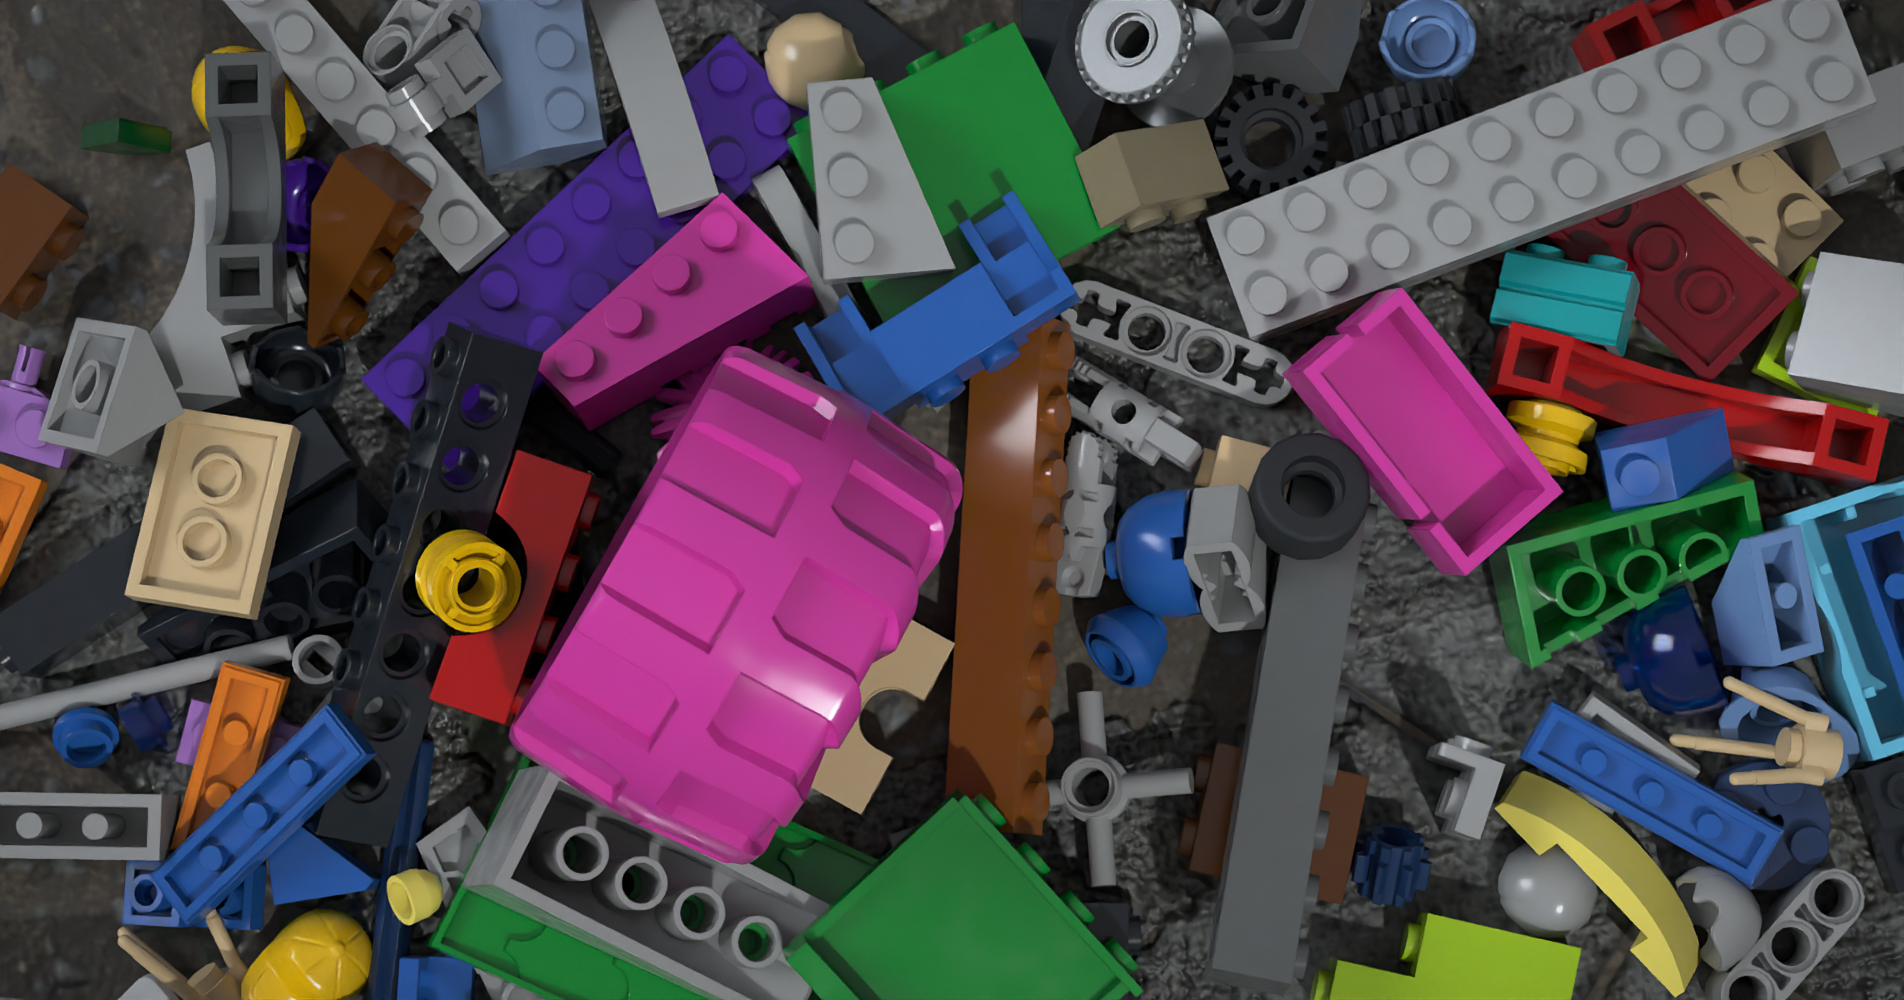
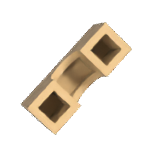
[811,620,955,815]

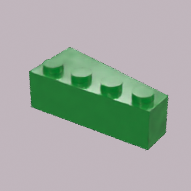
[1488,471,1763,669]

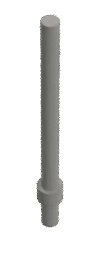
[0,634,295,733]

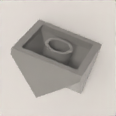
[38,317,185,468]

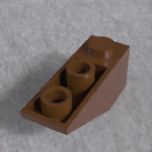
[307,142,433,349]

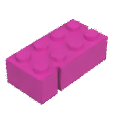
[1282,287,1563,576]

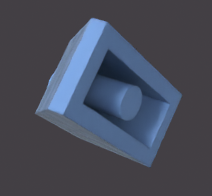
[1712,525,1824,667]

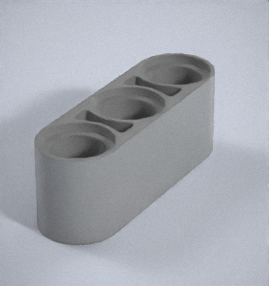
[1705,867,1865,1000]

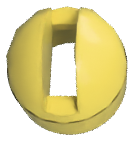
[387,868,443,925]

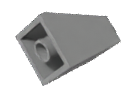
[1785,252,1904,417]

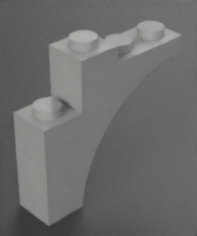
[142,142,309,445]

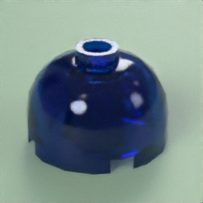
[1614,585,1729,717]

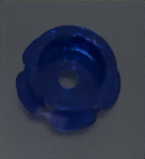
[117,693,175,753]

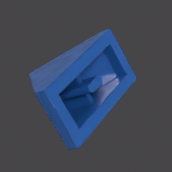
[268,824,381,905]

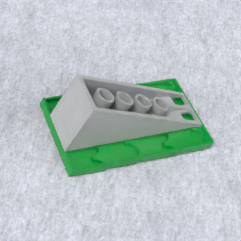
[427,754,879,1000]

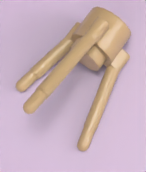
[1669,676,1843,786]
[117,908,249,1000]

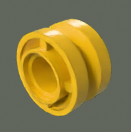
[1505,399,1597,476]
[415,530,521,632]

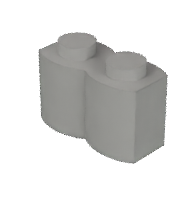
[1184,484,1272,632]

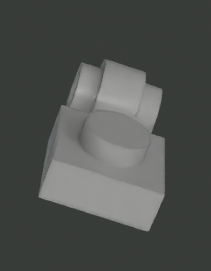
[385,27,503,139]

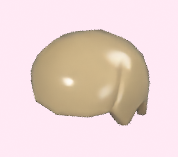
[764,12,865,112]

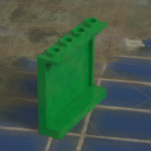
[787,21,1121,324]
[782,788,1144,1000]

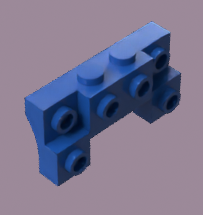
[793,191,1082,420]

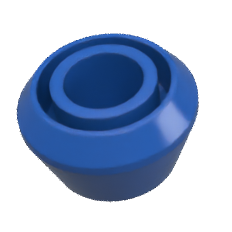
[1085,604,1168,688]

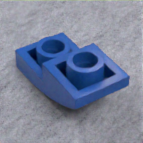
[122,860,267,930]

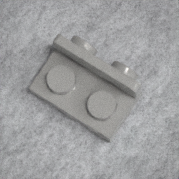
[1425,735,1505,841]

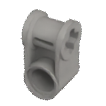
[363,0,482,90]

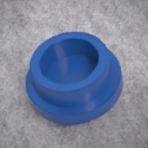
[53,707,119,768]

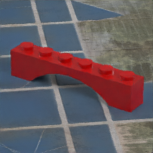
[1484,321,1890,489]

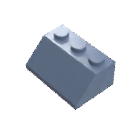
[475,0,610,175]

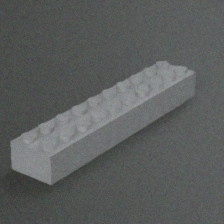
[1206,0,1877,343]

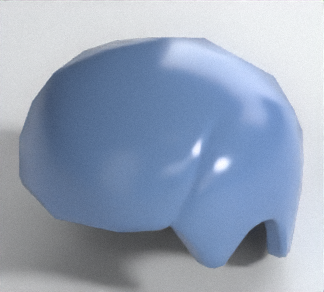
[1379,0,1477,83]

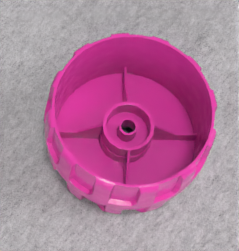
[509,346,963,865]

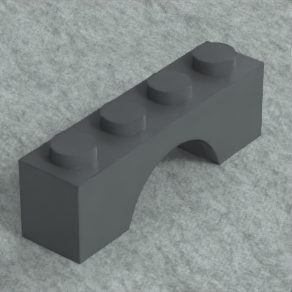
[205,52,288,326]

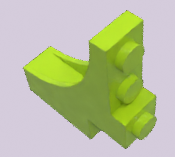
[1310,911,1582,1000]

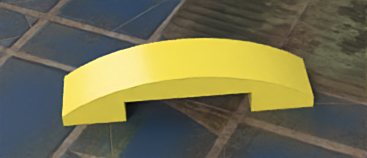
[1494,771,1701,997]

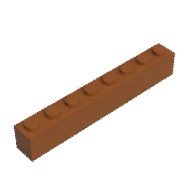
[945,318,1075,836]

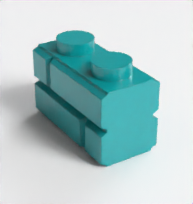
[1490,243,1640,357]

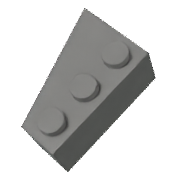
[806,77,955,285]

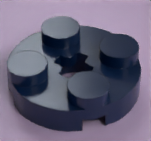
[1709,759,1831,891]

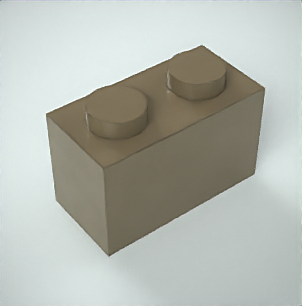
[1074,119,1229,232]

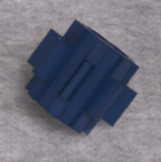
[1350,822,1432,907]

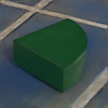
[80,118,172,155]

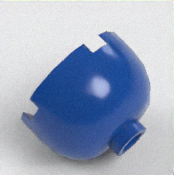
[1105,489,1203,618]

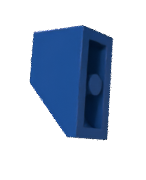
[1594,407,1735,512]

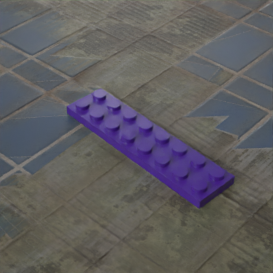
[361,34,808,471]

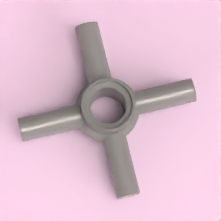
[1045,691,1194,887]

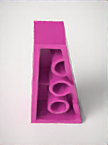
[538,192,818,432]

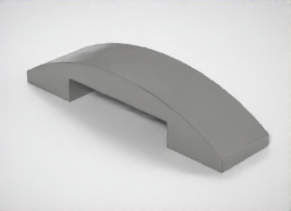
[588,0,719,219]

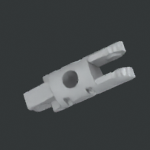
[1067,355,1203,473]
[1056,430,1118,598]

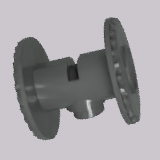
[1075,0,1235,127]

